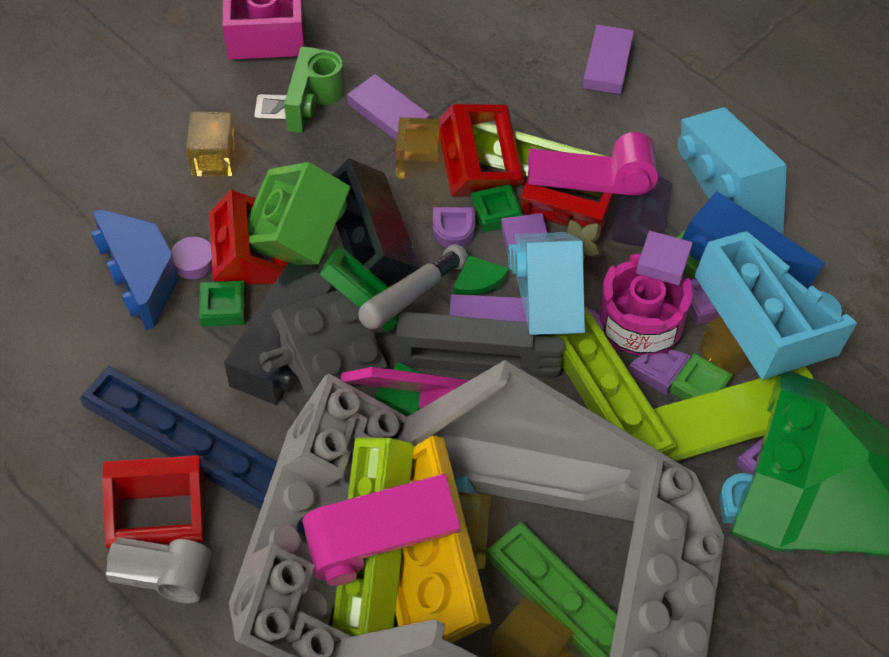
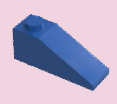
[682,191,825,289]

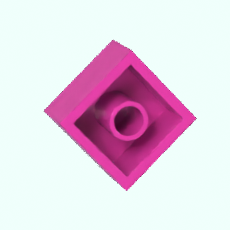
[222,0,305,59]

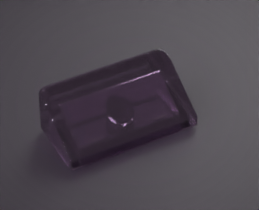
[611,175,672,247]

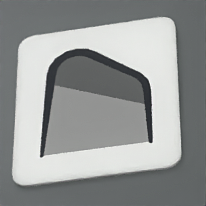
[254,94,286,119]

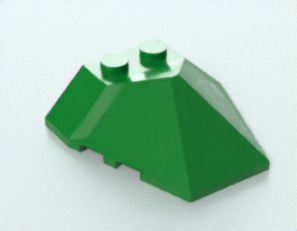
[730,371,889,557]

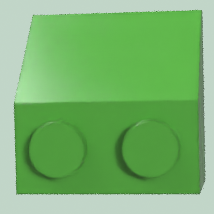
[247,162,351,266]

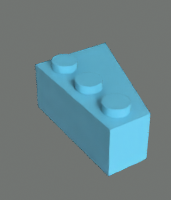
[677,107,787,235]
[694,231,857,380]
[508,232,585,335]

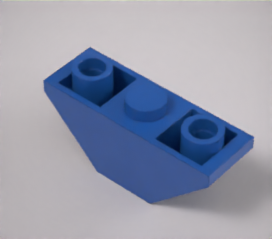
[91,209,178,330]

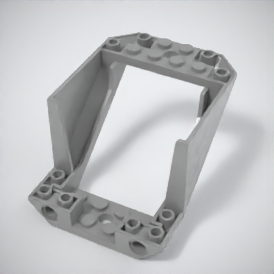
[229,360,724,657]

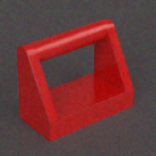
[437,104,524,197]
[521,180,616,236]
[209,189,288,284]
[102,455,206,549]

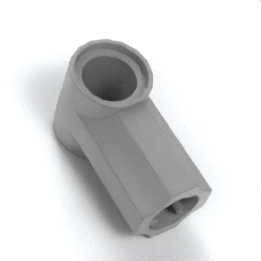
[106,537,212,604]

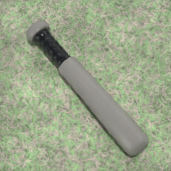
[358,244,468,329]

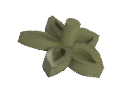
[567,219,602,261]

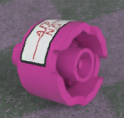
[598,254,693,355]

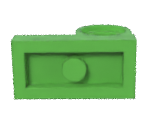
[284,47,344,133]

